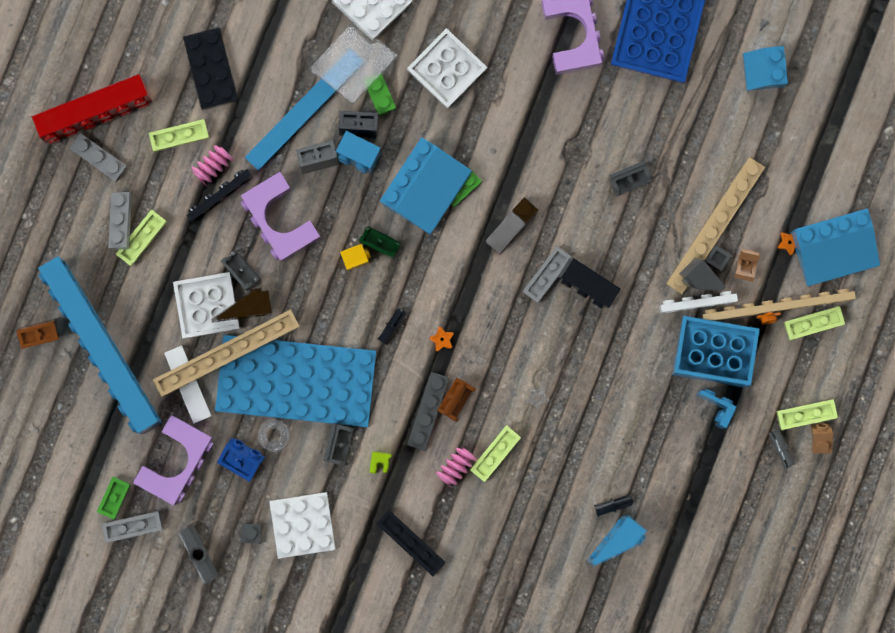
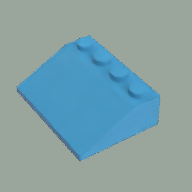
[380,137,472,235]
[791,208,880,287]
[672,316,759,388]
[587,515,647,566]

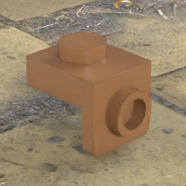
[734,249,760,282]
[811,422,833,454]

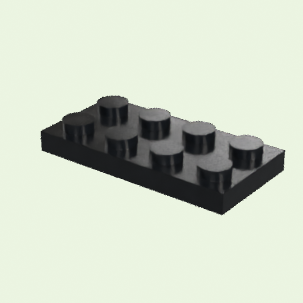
[183,27,239,111]

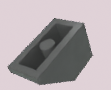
[679,258,726,290]

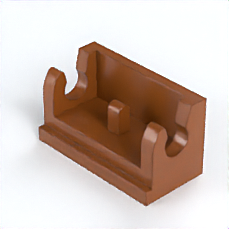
[16,319,60,349]
[437,378,476,422]

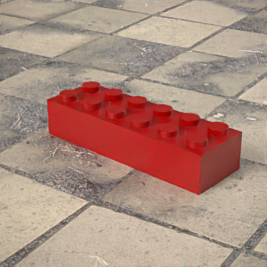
[31,74,152,144]

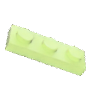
[149,119,209,152]
[116,209,167,267]
[784,306,845,341]
[776,399,838,430]
[470,425,521,482]

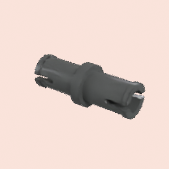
[769,429,795,469]

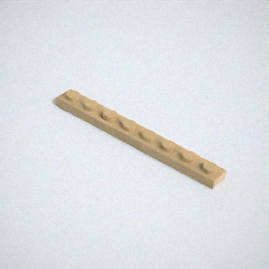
[666,157,765,295]
[701,289,856,321]
[153,310,300,397]

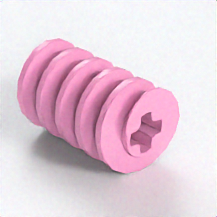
[191,145,234,186]
[436,446,477,488]

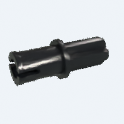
[377,308,407,346]
[594,495,633,517]

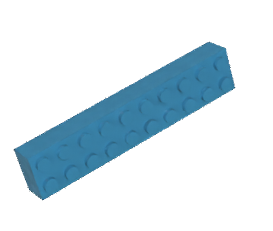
[38,256,163,435]

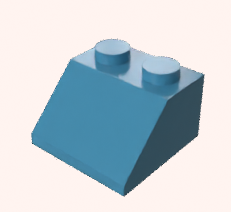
[743,46,788,91]

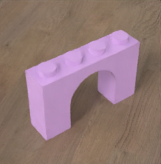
[541,0,604,75]
[240,172,321,262]
[133,415,214,505]

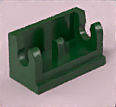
[358,226,402,260]

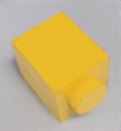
[340,244,371,271]

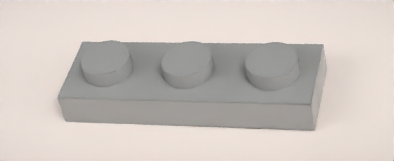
[69,133,127,182]
[108,192,132,250]
[522,246,572,304]
[101,511,163,543]

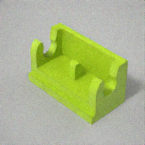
[369,451,392,474]

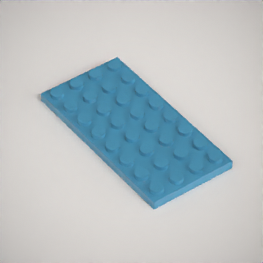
[215,335,376,427]

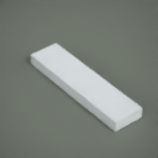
[164,345,212,424]

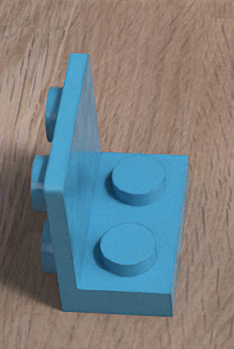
[696,389,736,429]

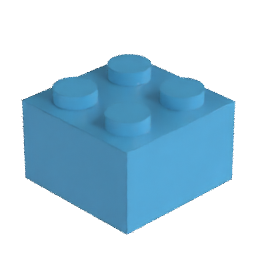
[336,131,382,174]

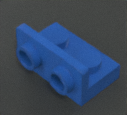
[217,438,265,482]

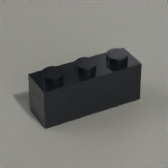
[558,258,621,309]

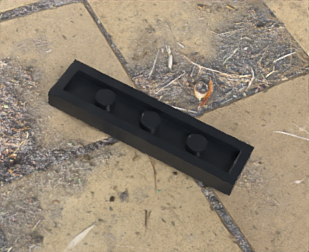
[186,169,253,223]
[377,510,446,576]

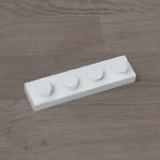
[659,291,738,314]

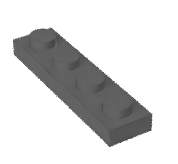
[407,372,449,451]

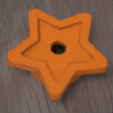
[778,232,796,255]
[757,312,781,324]
[429,327,454,352]

